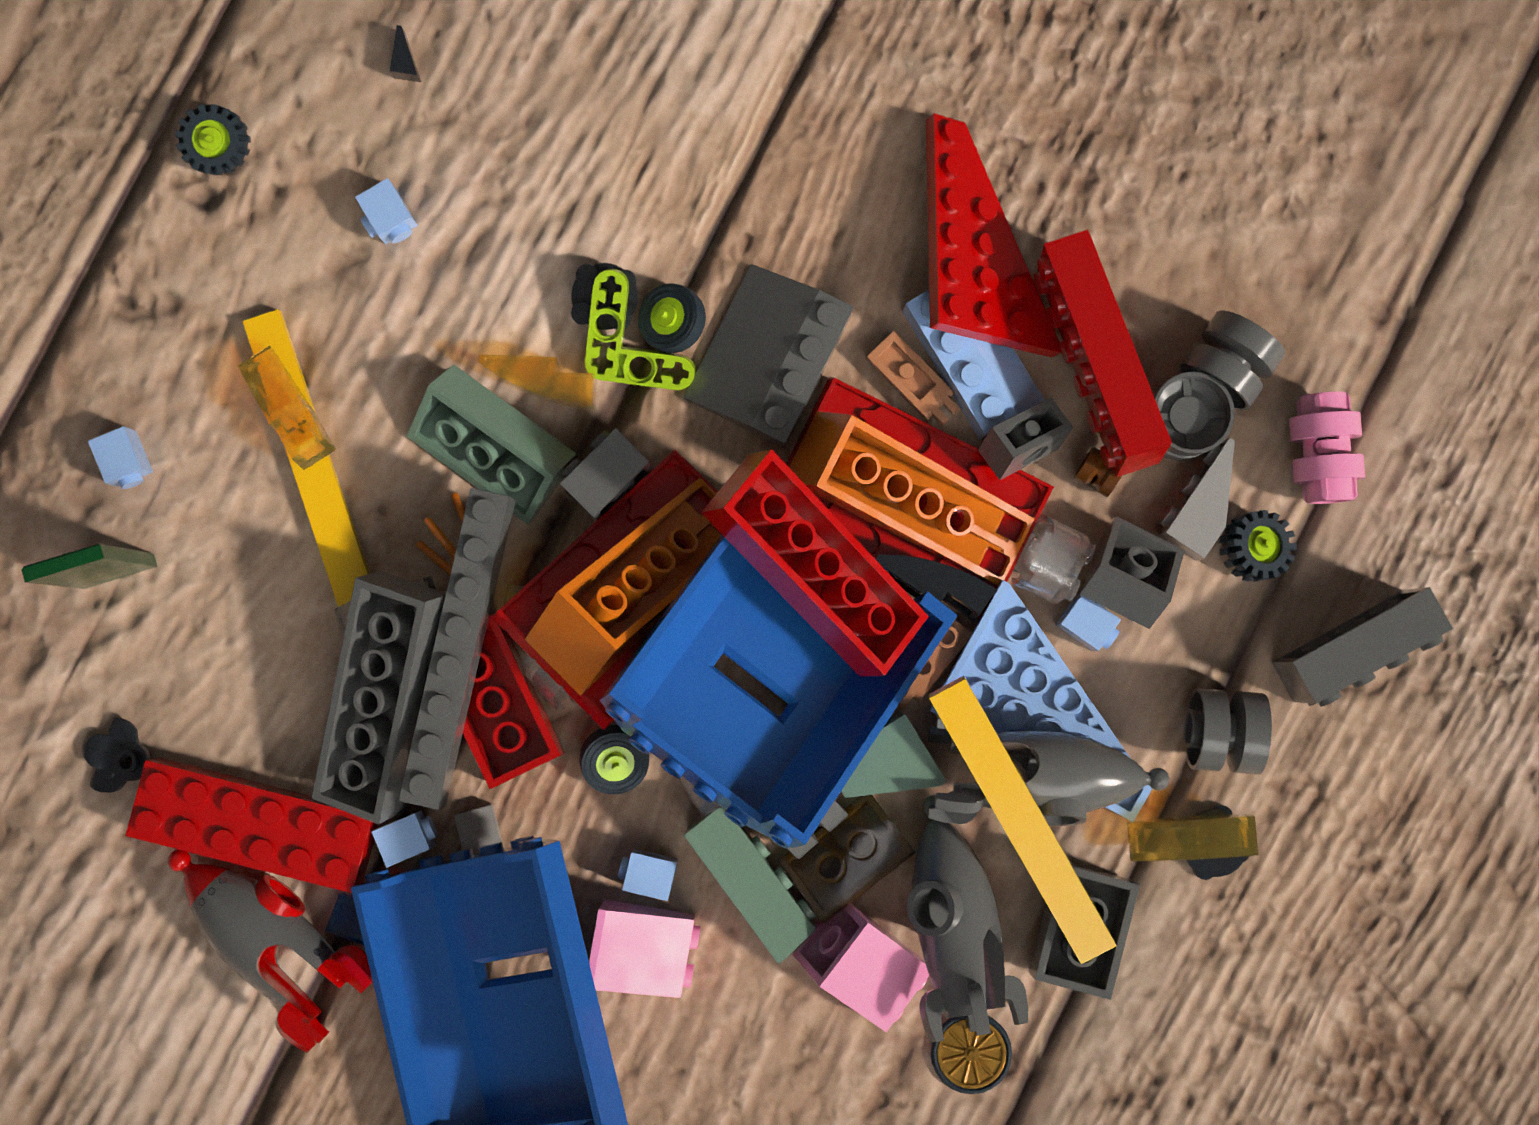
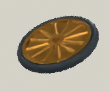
[931,1016,1012,1094]

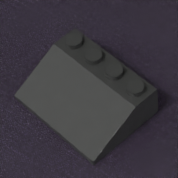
[683,264,854,449]

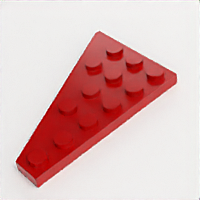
[926,113,1061,358]

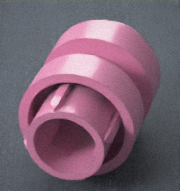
[1289,392,1365,504]

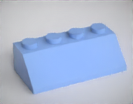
[902,290,1045,440]

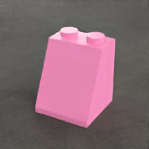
[589,899,701,998]
[793,903,929,1032]

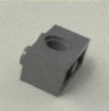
[978,398,1073,480]

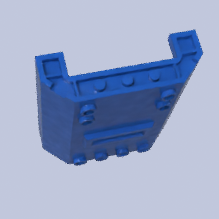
[599,535,958,848]
[351,835,628,1125]

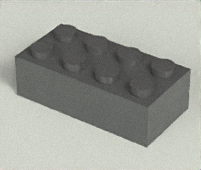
[1271,587,1453,707]

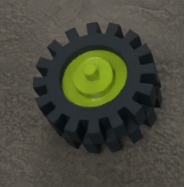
[175,104,251,175]
[1219,510,1297,582]

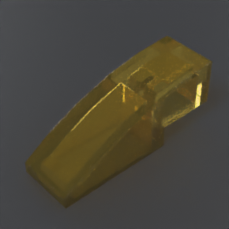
[238,346,336,470]
[479,354,597,409]
[1127,813,1258,861]

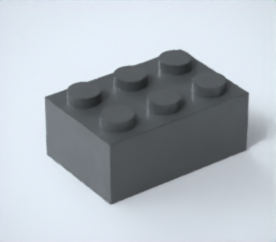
[1028,864,1140,1000]

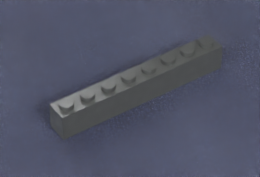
[399,488,516,810]

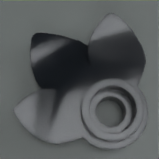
[82,717,153,793]

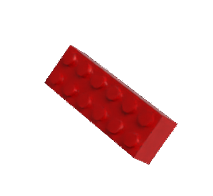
[1034,229,1172,477]
[701,449,929,676]
[125,758,379,893]

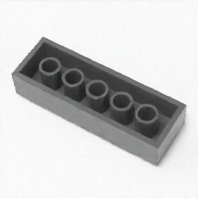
[312,571,446,824]

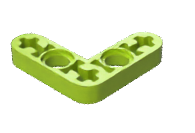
[585,268,696,390]

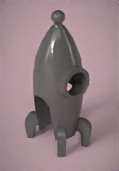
[927,715,1170,826]
[907,795,1028,1043]

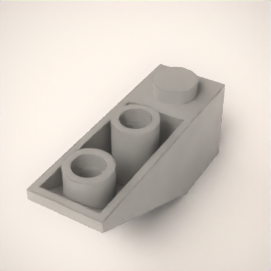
[1158,438,1235,561]

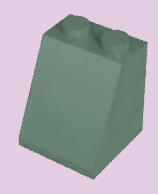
[841,712,947,798]

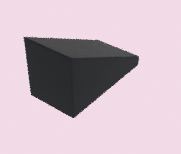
[390,25,422,82]

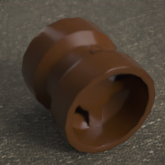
[1074,446,1122,498]

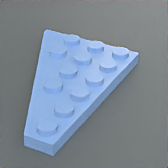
[930,580,1152,822]

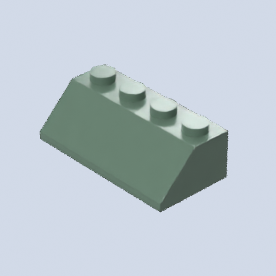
[407,364,577,525]
[684,805,816,964]

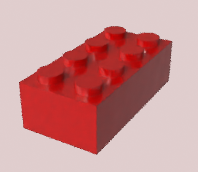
[463,614,565,790]

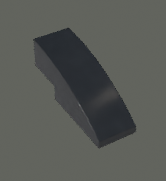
[876,554,997,622]

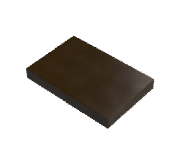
[777,795,916,924]

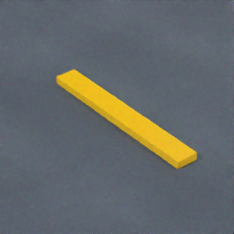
[242,309,370,608]
[928,676,1116,964]

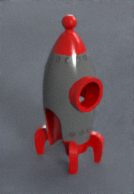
[168,849,373,1053]

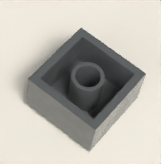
[560,428,653,520]
[1080,516,1185,629]

